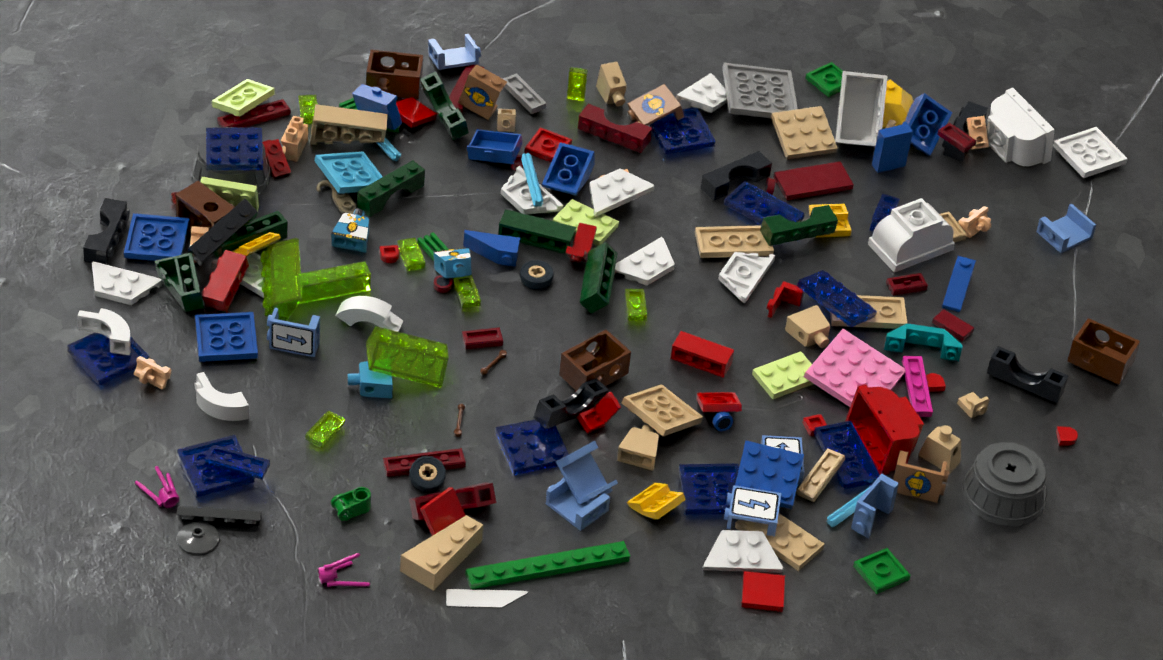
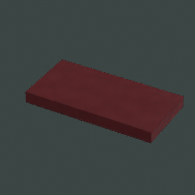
[773,161,854,200]

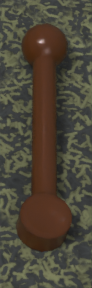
[480,350,507,375]
[454,403,465,437]

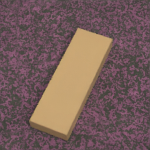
[796,448,845,502]

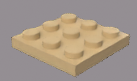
[771,106,838,159]
[622,384,703,436]

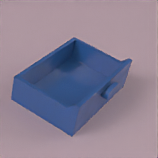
[352,84,402,130]
[872,121,913,173]
[467,129,522,164]

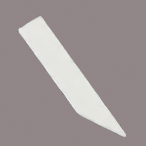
[446,589,528,607]

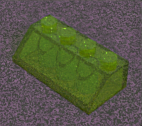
[260,238,302,321]
[286,261,371,304]
[366,326,449,388]

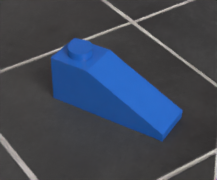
[463,230,520,267]
[942,256,976,312]

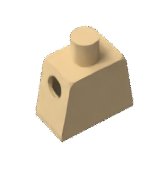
[596,62,626,106]
[785,305,830,348]
[617,425,659,471]
[918,425,961,474]

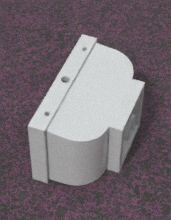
[835,71,888,146]
[987,88,1055,166]
[868,198,955,273]

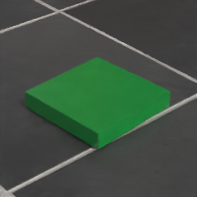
[805,62,843,97]
[853,548,911,594]

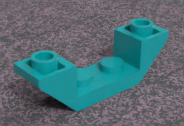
[884,323,963,361]

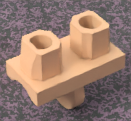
[967,116,989,150]
[959,206,991,238]
[133,356,172,389]

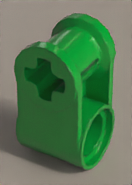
[330,487,371,521]

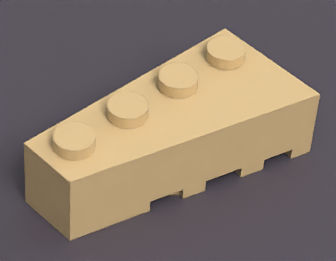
[310,104,387,145]
[400,515,483,591]

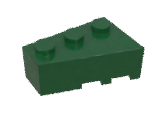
[154,252,204,312]

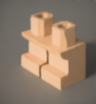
[281,116,308,162]

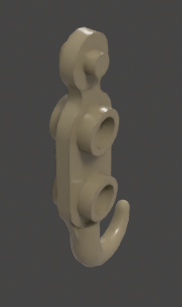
[316,180,356,214]

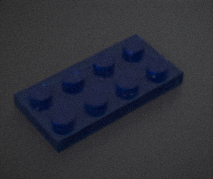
[724,181,805,225]
[797,270,877,327]
[814,421,880,490]

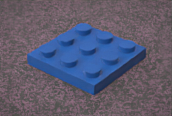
[124,213,189,261]
[195,312,258,362]
[735,441,804,509]

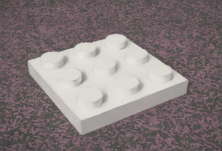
[1053,127,1127,178]

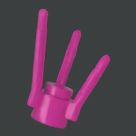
[135,466,179,508]
[318,553,370,587]

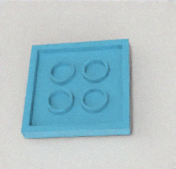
[314,151,383,194]

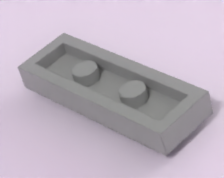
[503,73,547,114]

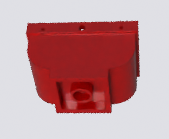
[845,385,924,475]

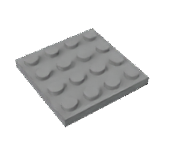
[722,63,798,119]

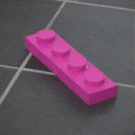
[902,356,933,417]

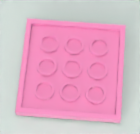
[804,329,905,407]

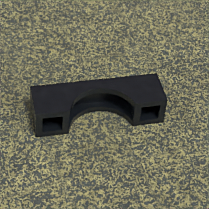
[942,101,988,162]
[700,151,772,201]
[83,198,130,265]
[187,198,258,266]
[987,346,1069,403]
[533,378,609,429]

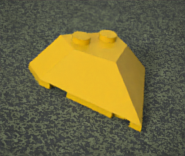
[882,80,913,129]

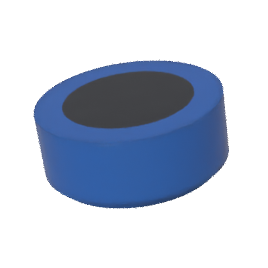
[713,412,733,431]

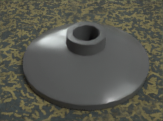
[177,522,219,555]

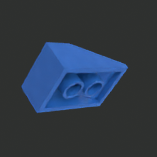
[905,93,952,156]
[542,142,595,195]

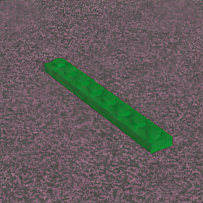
[465,541,630,590]

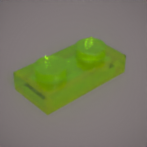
[567,67,588,101]
[298,95,317,124]
[397,238,425,271]
[453,275,481,308]
[625,289,647,321]
[305,410,345,448]

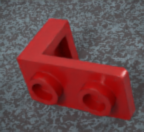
[262,139,291,178]
[566,223,597,263]
[767,281,804,318]
[577,392,621,433]

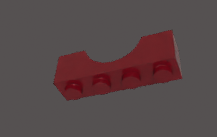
[578,104,652,153]
[409,482,497,520]

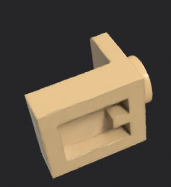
[497,109,516,132]
[957,392,989,418]

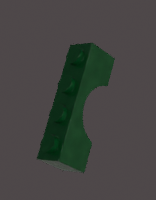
[420,71,469,141]
[357,160,425,217]
[760,205,838,246]

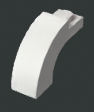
[335,296,403,337]
[78,308,131,355]
[194,372,249,421]

